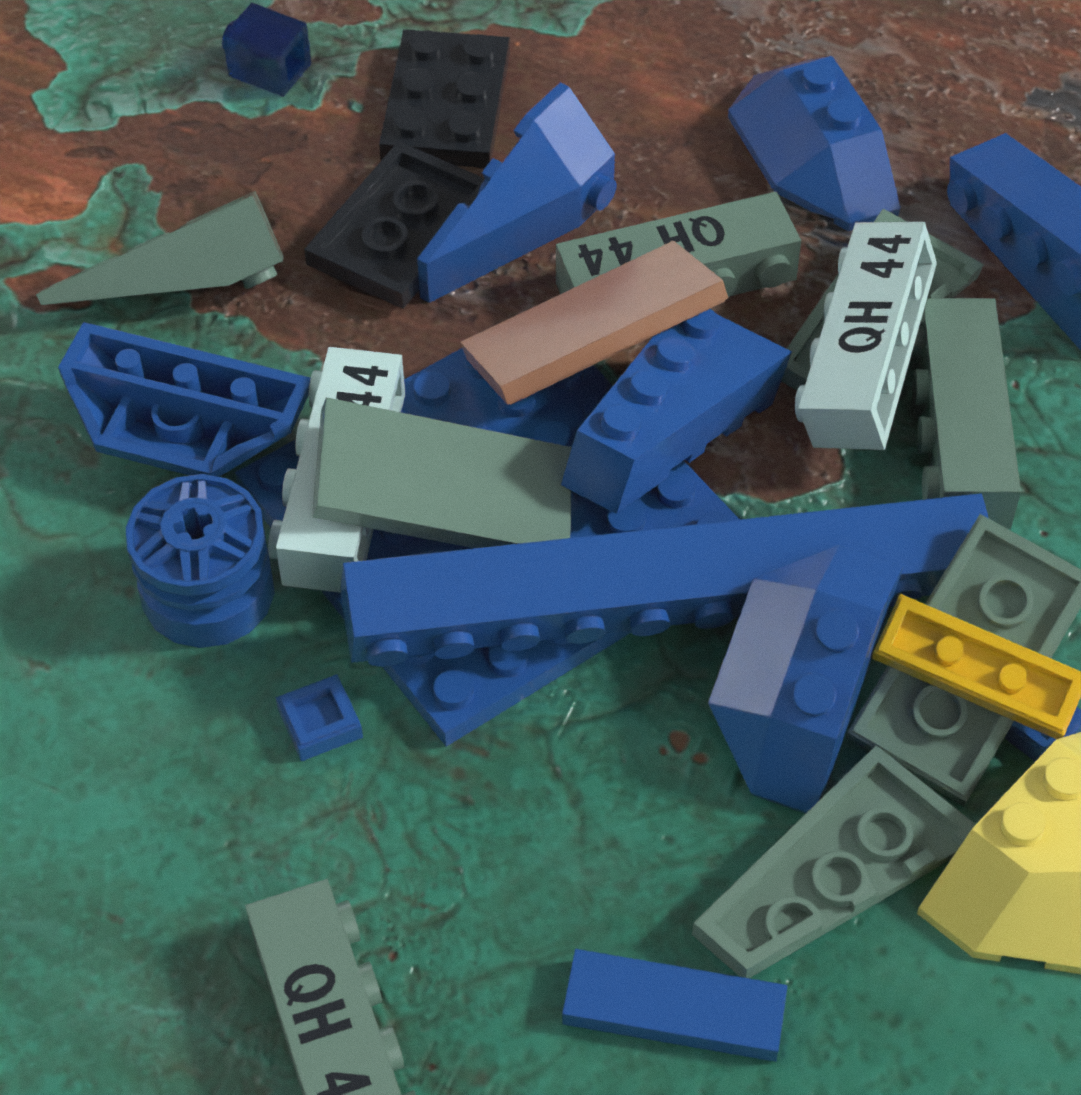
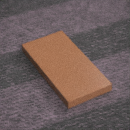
[460,240,728,405]

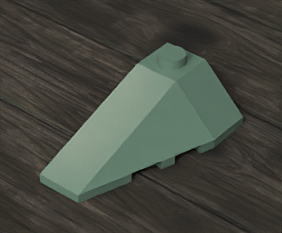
[36,191,283,305]

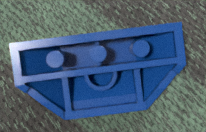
[728,56,900,231]
[58,322,311,477]
[708,545,903,814]

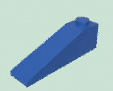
[417,82,617,303]

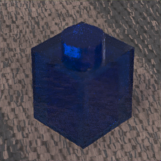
[222,2,312,97]

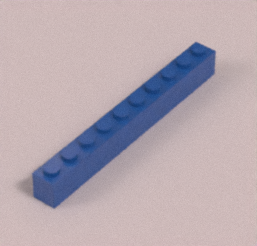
[340,493,989,667]

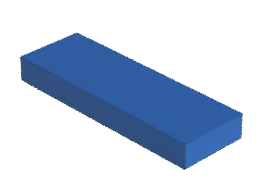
[562,949,788,1062]

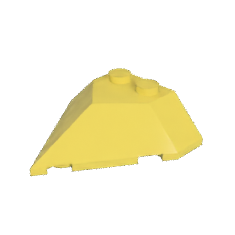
[917,732,1081,974]

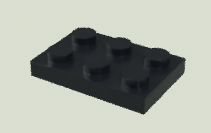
[379,29,510,168]
[304,141,485,309]

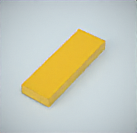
[872,594,1081,739]

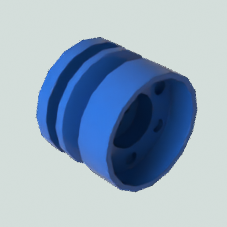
[126,474,275,648]

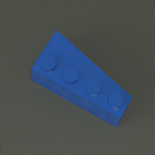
[947,133,1081,351]
[561,309,792,514]

